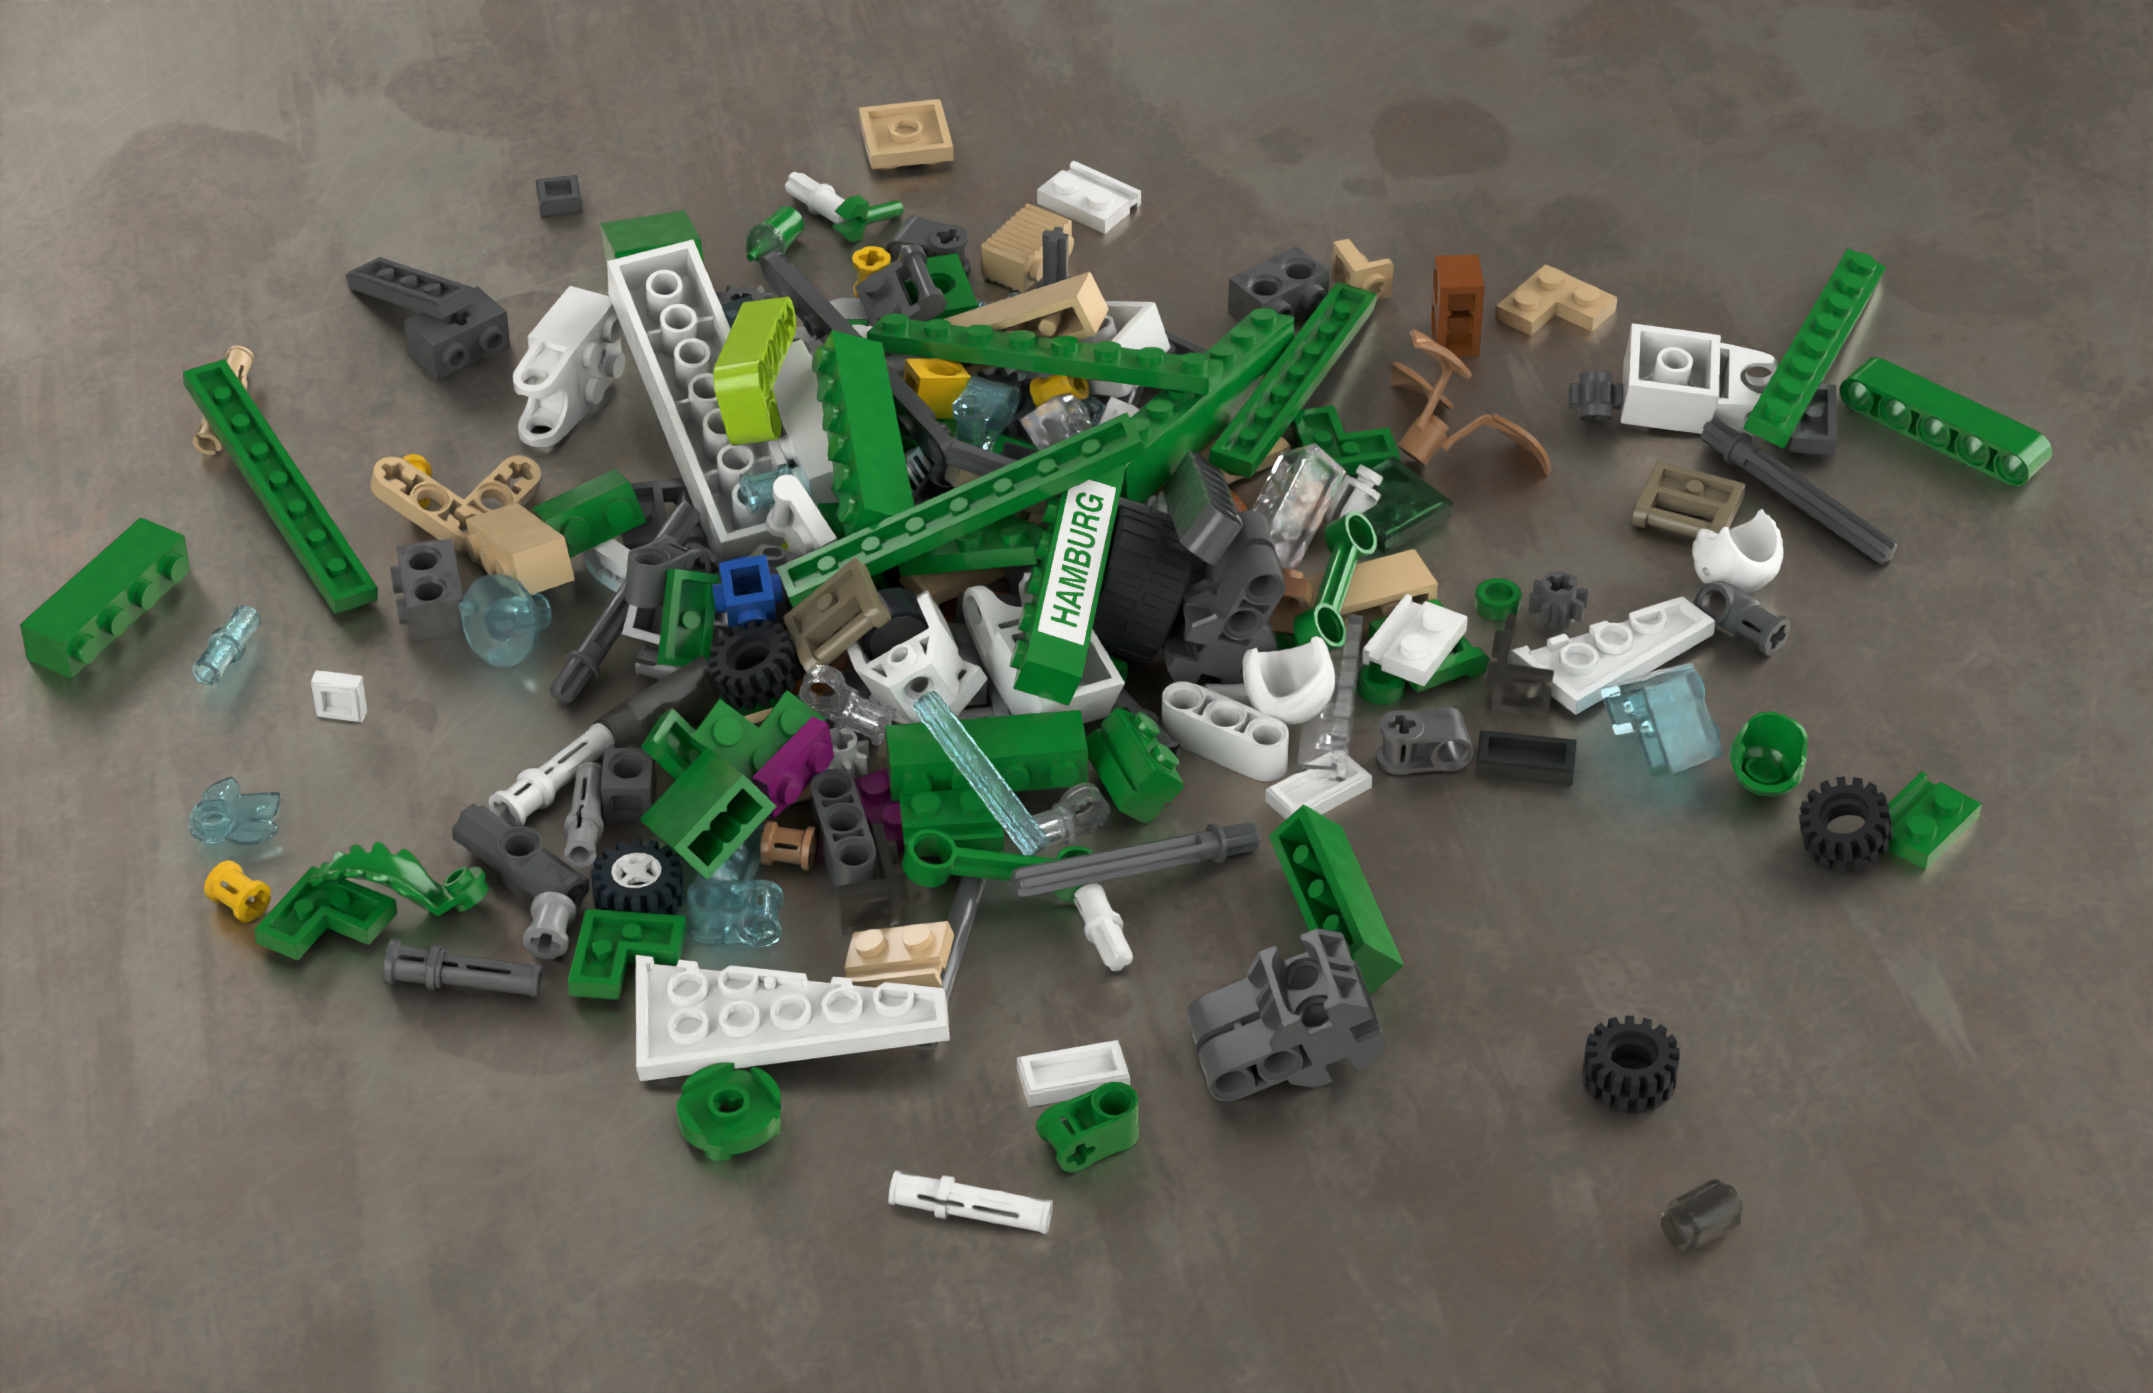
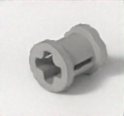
[523,892,576,960]

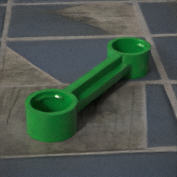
[1293,511,1377,652]
[902,829,1100,903]

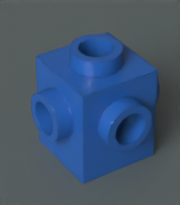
[712,555,783,630]

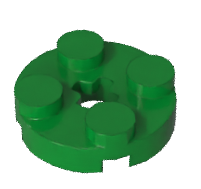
[676,1063,782,1161]

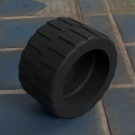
[1092,505,1195,664]

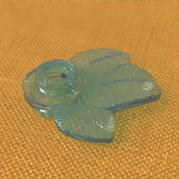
[188,777,281,845]

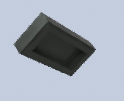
[1475,730,1577,785]

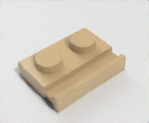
[844,921,954,988]

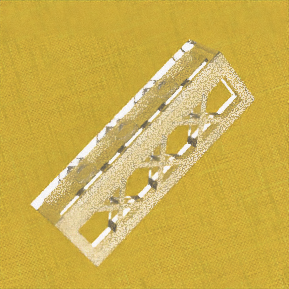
[1251,443,1346,571]
[1297,615,1363,782]

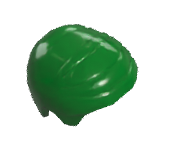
[1729,711,1808,797]

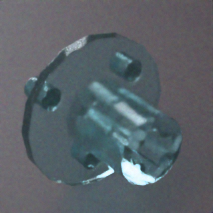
[459,574,552,667]

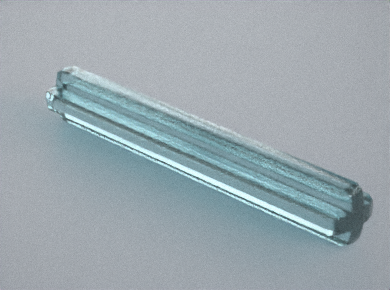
[913,691,1049,856]

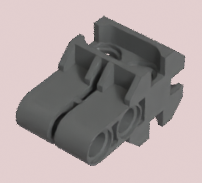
[1162,510,1286,684]
[1186,928,1387,1101]

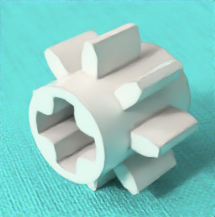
[826,727,869,780]

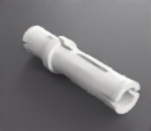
[888,1170,1053,1234]

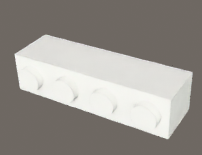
[773,339,839,507]

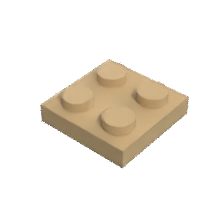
[859,99,954,169]

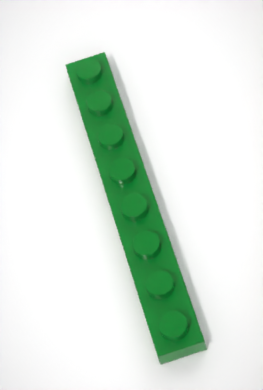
[1743,248,1886,449]
[1208,281,1378,479]
[867,313,1223,395]
[183,359,378,614]
[776,412,1147,608]

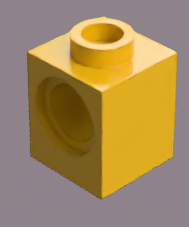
[903,358,974,419]

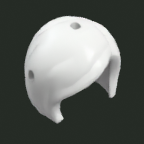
[1692,509,1784,594]
[1243,636,1335,725]

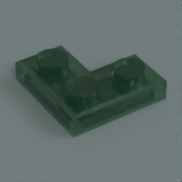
[1358,457,1454,554]

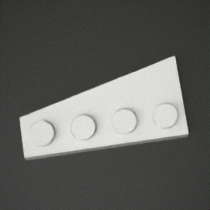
[1511,596,1715,715]

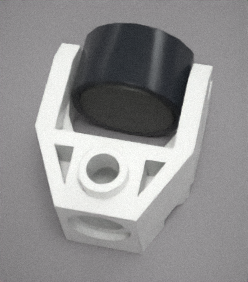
[847,588,964,723]

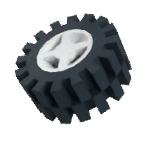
[591,839,684,915]

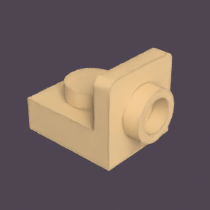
[1331,238,1394,300]

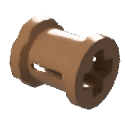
[760,820,819,871]

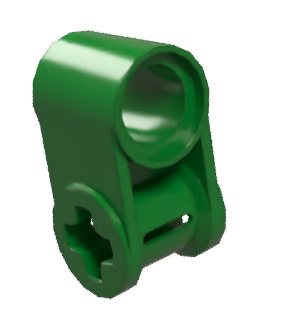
[1035,1082,1140,1172]

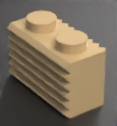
[981,203,1074,294]

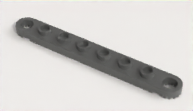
[760,249,956,471]

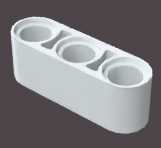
[1162,681,1289,782]

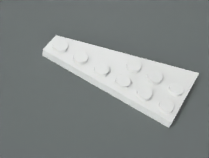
[636,955,950,1081]

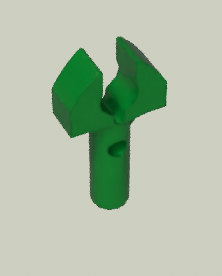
[832,195,904,242]

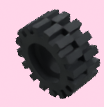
[707,620,803,711]
[1799,776,1893,873]
[1582,1016,1680,1113]

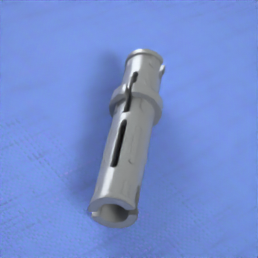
[564,762,604,868]

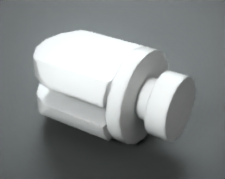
[1324,464,1383,525]

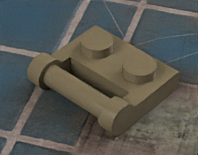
[1632,461,1746,537]
[783,557,891,680]

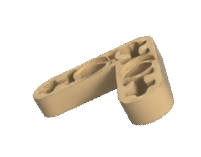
[370,455,541,553]

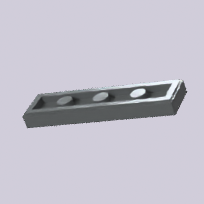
[345,257,478,319]

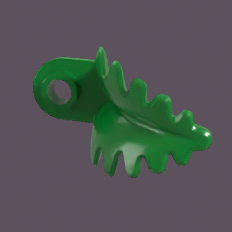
[309,842,489,916]

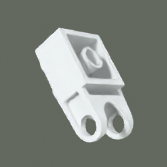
[513,286,625,447]
[999,301,1171,398]
[1620,323,1779,436]
[963,571,1125,723]

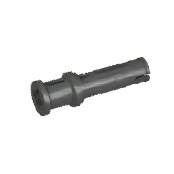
[383,939,543,998]

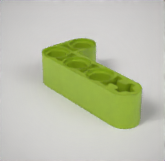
[713,296,796,446]

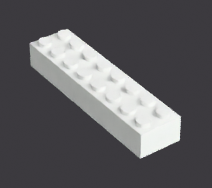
[607,240,795,562]

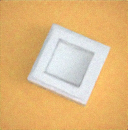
[311,670,367,722]

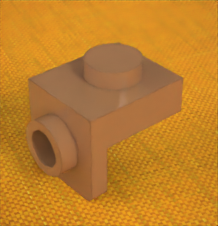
[1269,568,1314,636]

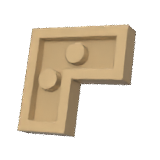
[1495,264,1617,336]

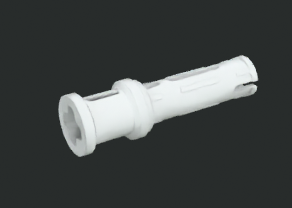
[488,723,615,827]

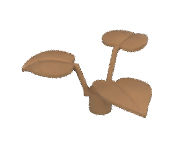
[1390,328,1551,476]

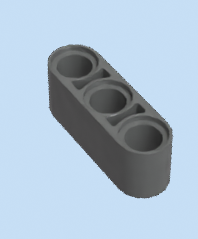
[810,769,877,903]

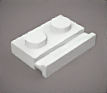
[1037,161,1141,234]
[1362,594,1468,686]

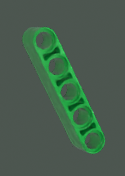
[1839,357,2052,487]

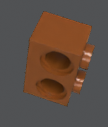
[1430,254,1485,357]

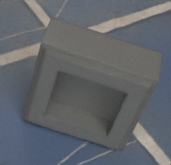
[535,175,583,217]

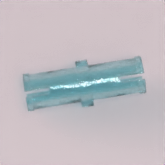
[192,605,261,686]

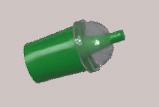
[745,206,805,263]

